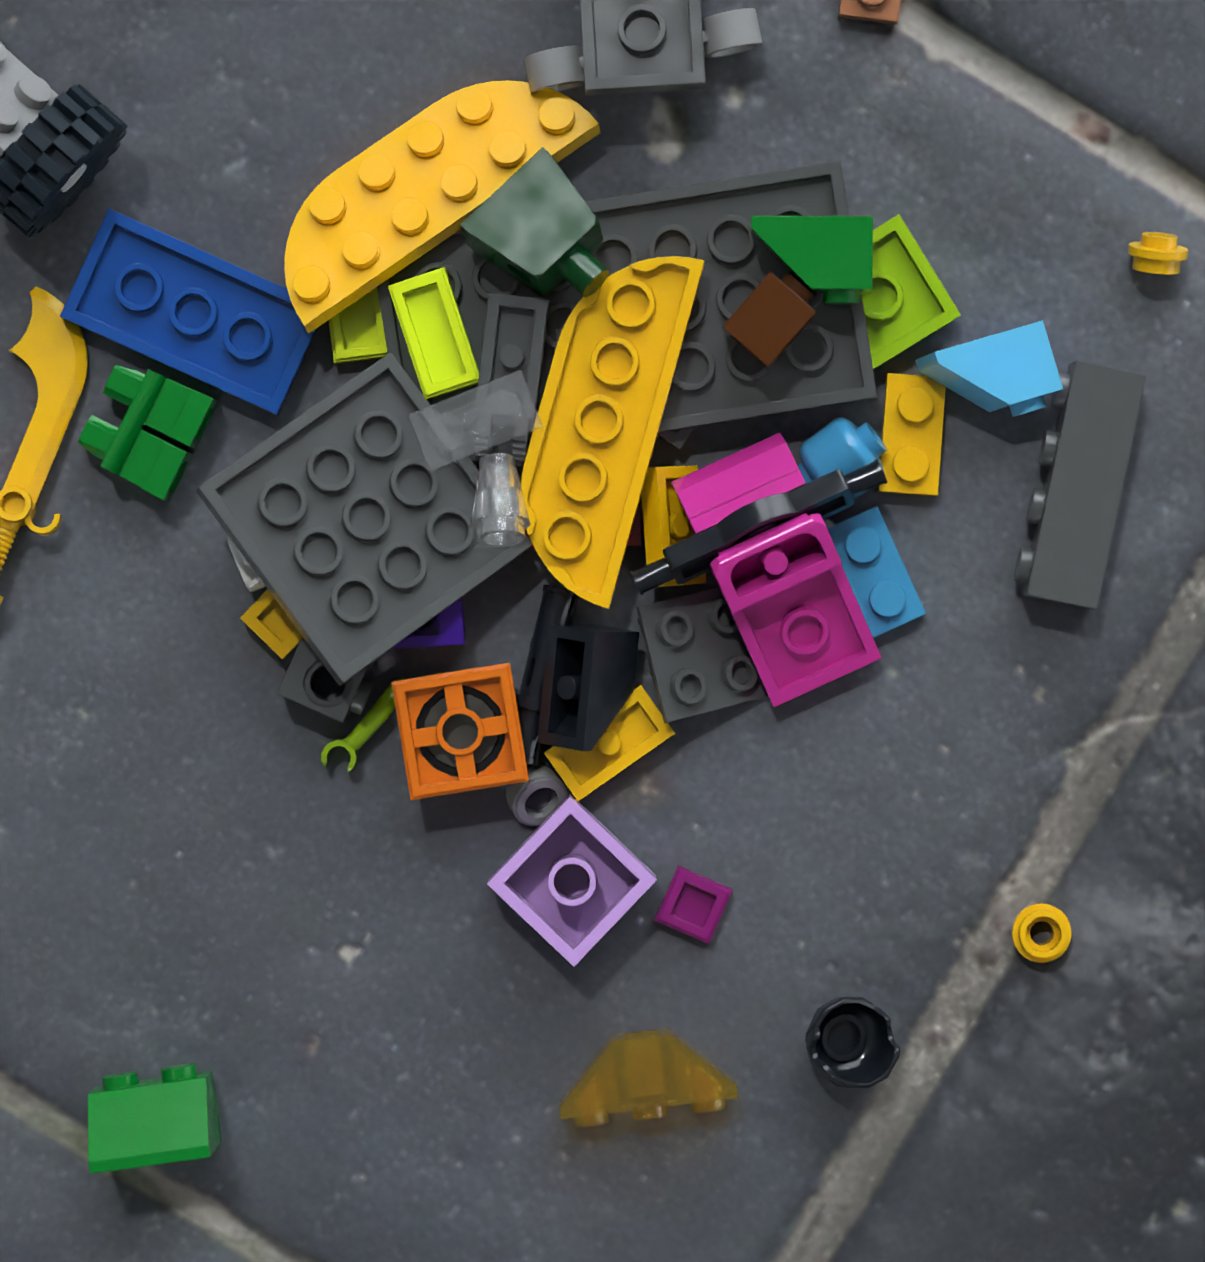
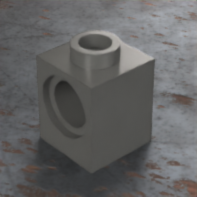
[277,639,375,722]

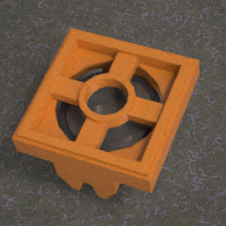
[391,662,529,800]

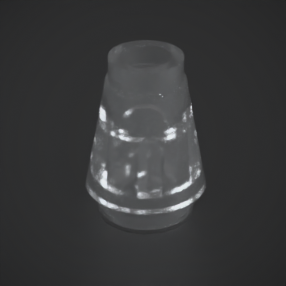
[470,453,530,547]

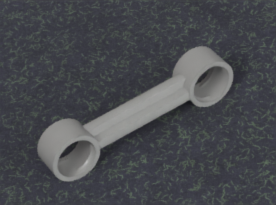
[523,8,763,94]

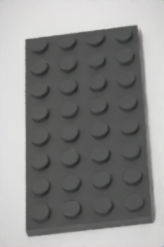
[377,160,877,462]

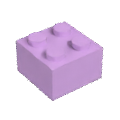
[487,794,657,967]

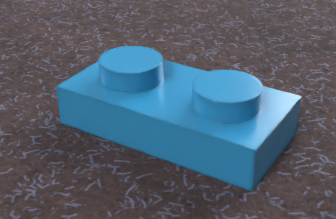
[827,506,926,638]

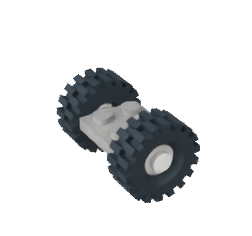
[0,42,127,237]

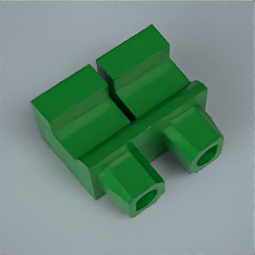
[77,365,219,502]

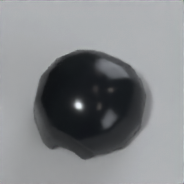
[805,997,900,1088]

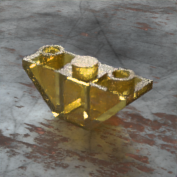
[559,1027,738,1127]

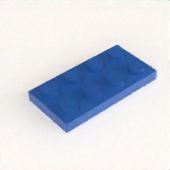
[60,208,318,416]

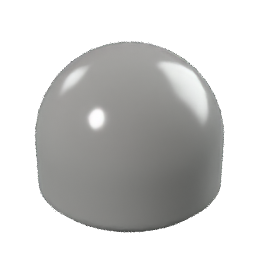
[506,764,568,826]

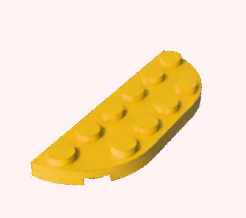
[285,80,601,334]
[520,256,705,609]

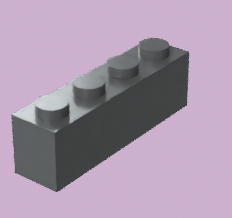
[1014,361,1146,610]

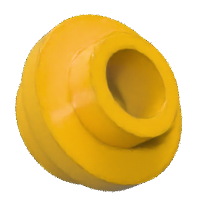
[1128,232,1188,275]
[1011,903,1072,963]

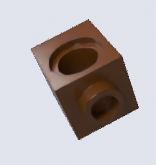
[722,272,816,369]

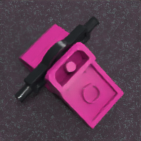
[631,432,888,707]

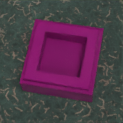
[654,865,732,944]

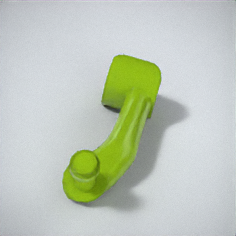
[321,676,430,773]

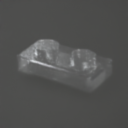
[408,370,544,471]

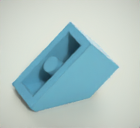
[915,320,1063,417]

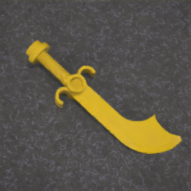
[0,286,88,606]

